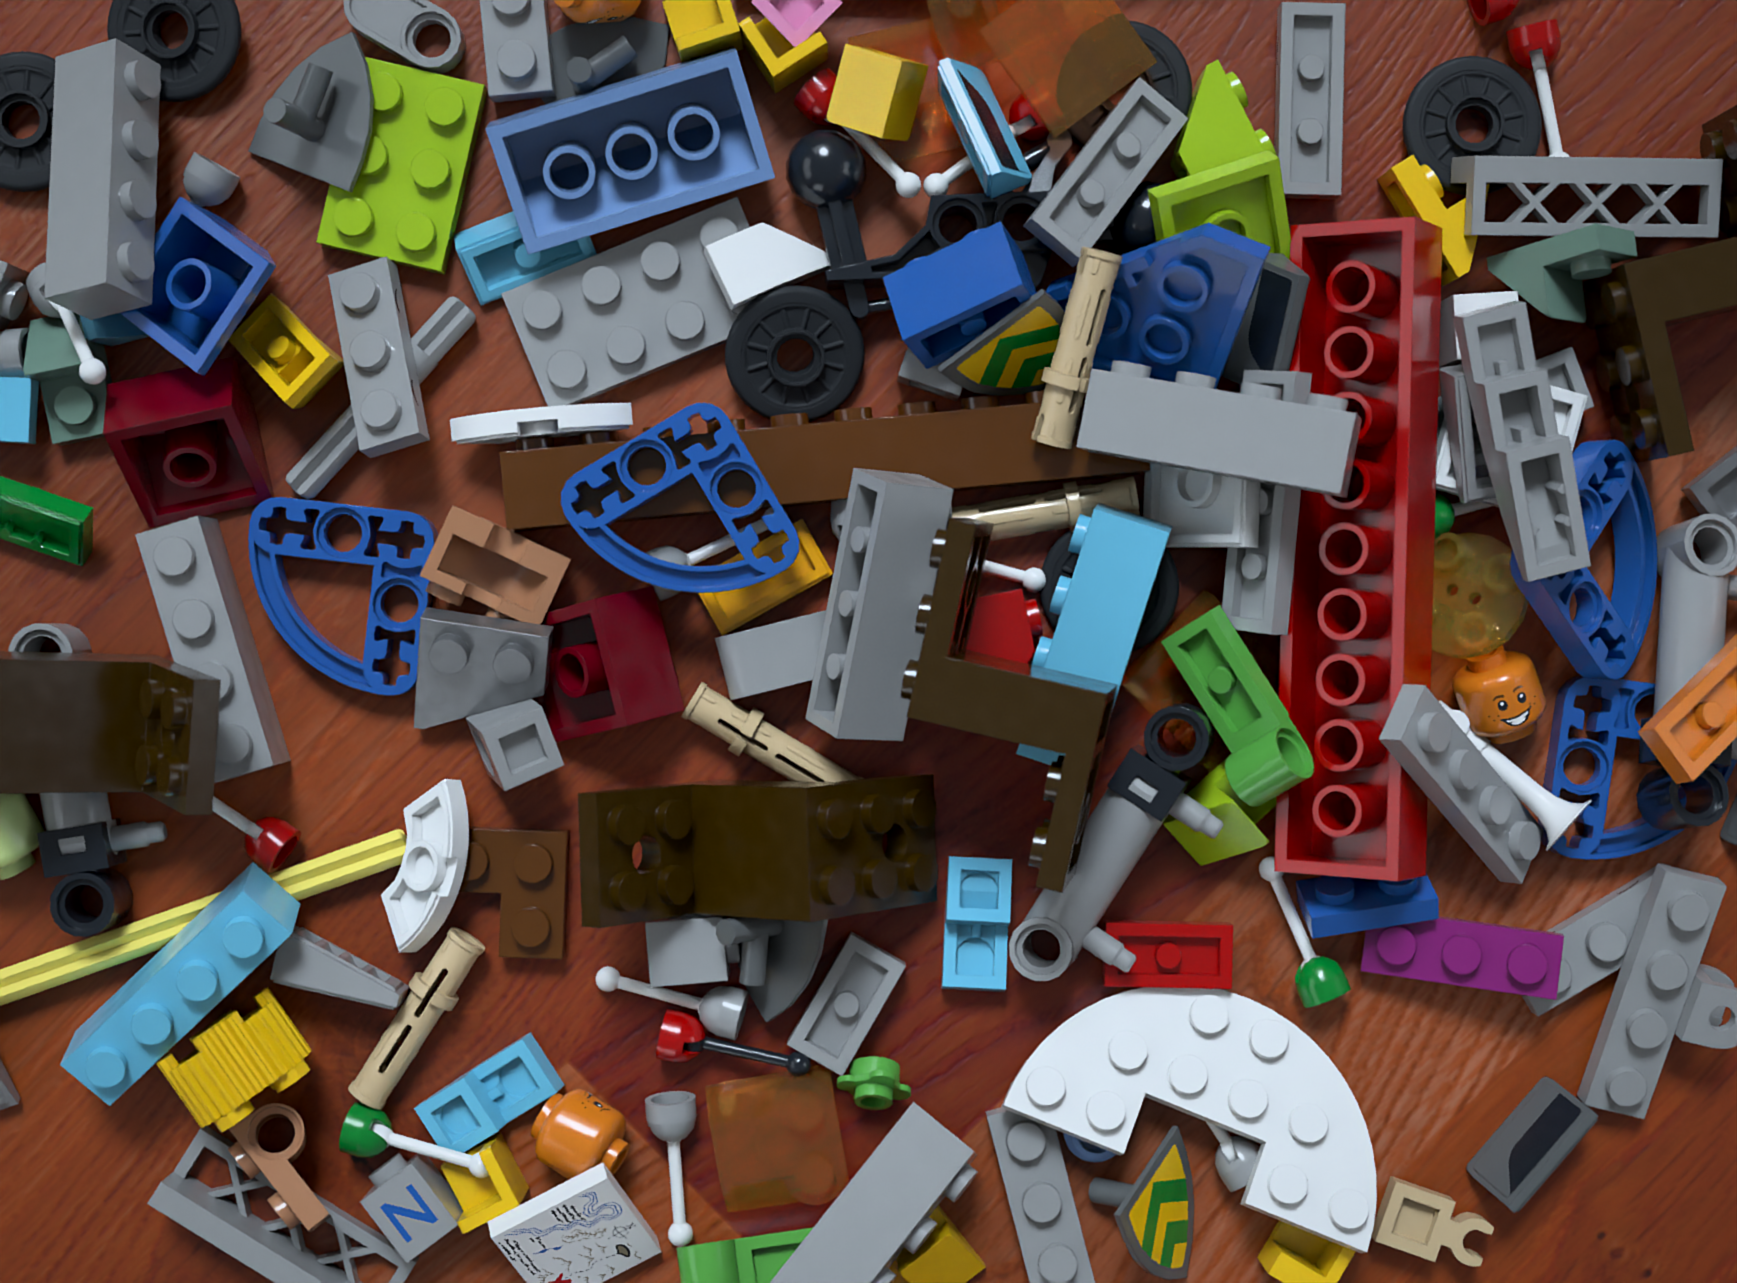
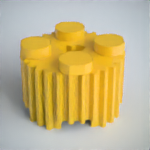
[156,987,311,1132]

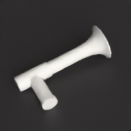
[1439,700,1592,851]

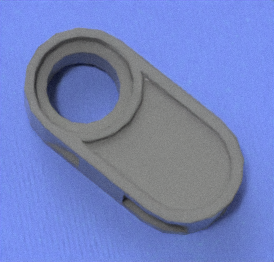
[343,0,466,74]

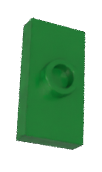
[0,476,93,566]

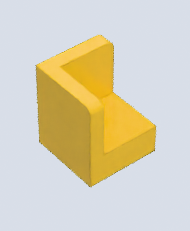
[662,0,743,62]
[738,17,828,93]
[827,44,929,141]
[440,1132,529,1234]
[1257,1220,1356,1283]

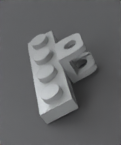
[1577,863,1737,1119]

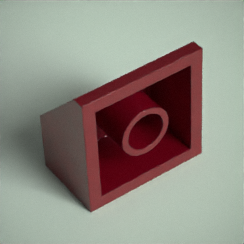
[103,357,274,528]
[536,586,685,742]

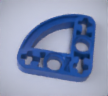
[561,403,800,593]
[1510,440,1657,680]
[248,497,438,696]
[1538,675,1737,860]

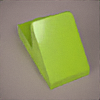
[1162,754,1276,866]

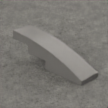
[1453,301,1591,582]

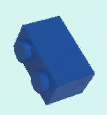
[883,221,1037,369]

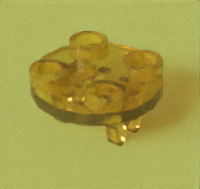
[1432,532,1529,659]

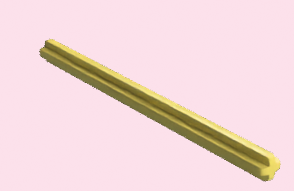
[0,829,407,1006]

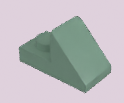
[1487,223,1637,323]
[23,312,112,446]

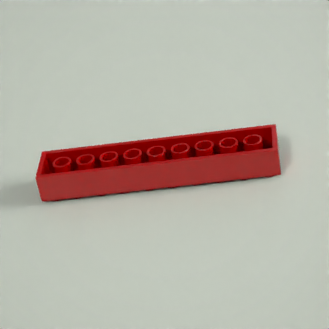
[1274,216,1443,881]

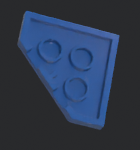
[1046,223,1271,390]

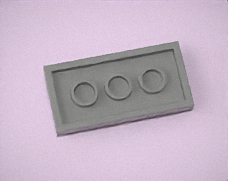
[501,197,751,406]

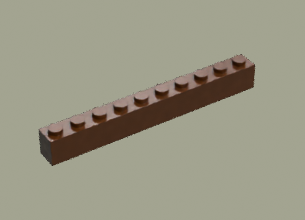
[499,390,1151,532]

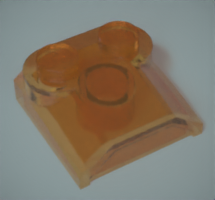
[705,1065,851,1212]

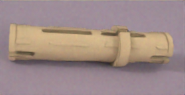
[1031,246,1123,449]
[952,476,1140,541]
[681,682,864,782]
[348,927,485,1110]

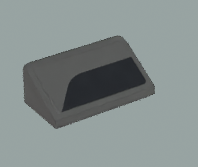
[1222,253,1310,385]
[1466,1076,1598,1213]

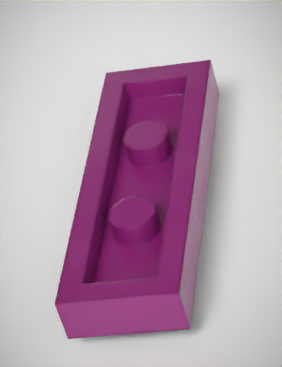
[1361,916,1564,1000]

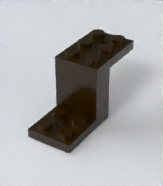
[1584,105,1737,463]
[901,518,1118,893]
[0,651,221,815]
[578,774,938,928]

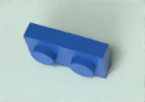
[1296,874,1439,939]

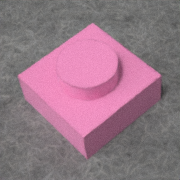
[751,0,843,47]

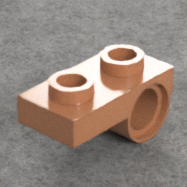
[228,1103,331,1233]

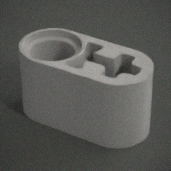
[715,610,826,700]

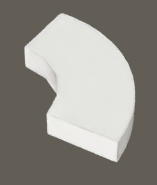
[450,403,633,444]
[381,779,469,953]

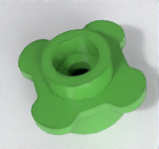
[837,1056,911,1110]

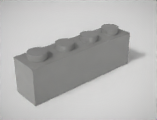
[44,38,161,320]
[1076,361,1362,498]
[805,468,954,741]
[135,516,291,783]
[770,1102,978,1283]

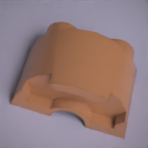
[420,505,571,624]

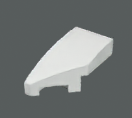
[703,222,830,310]

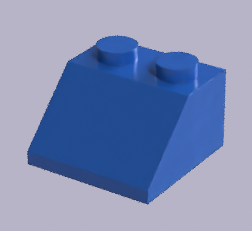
[120,196,276,376]

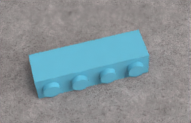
[1016,503,1173,765]
[60,862,301,1106]

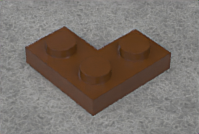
[459,826,570,959]

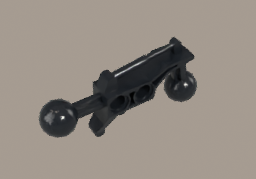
[786,128,1163,320]

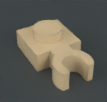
[1371,1176,1494,1267]

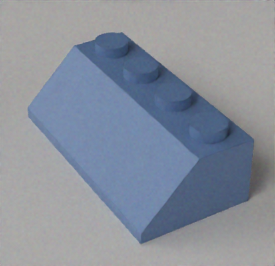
[485,46,775,255]

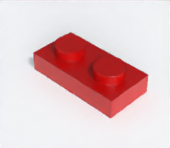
[1102,920,1233,989]

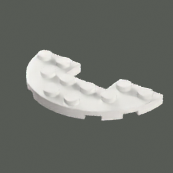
[1001,987,1377,1253]

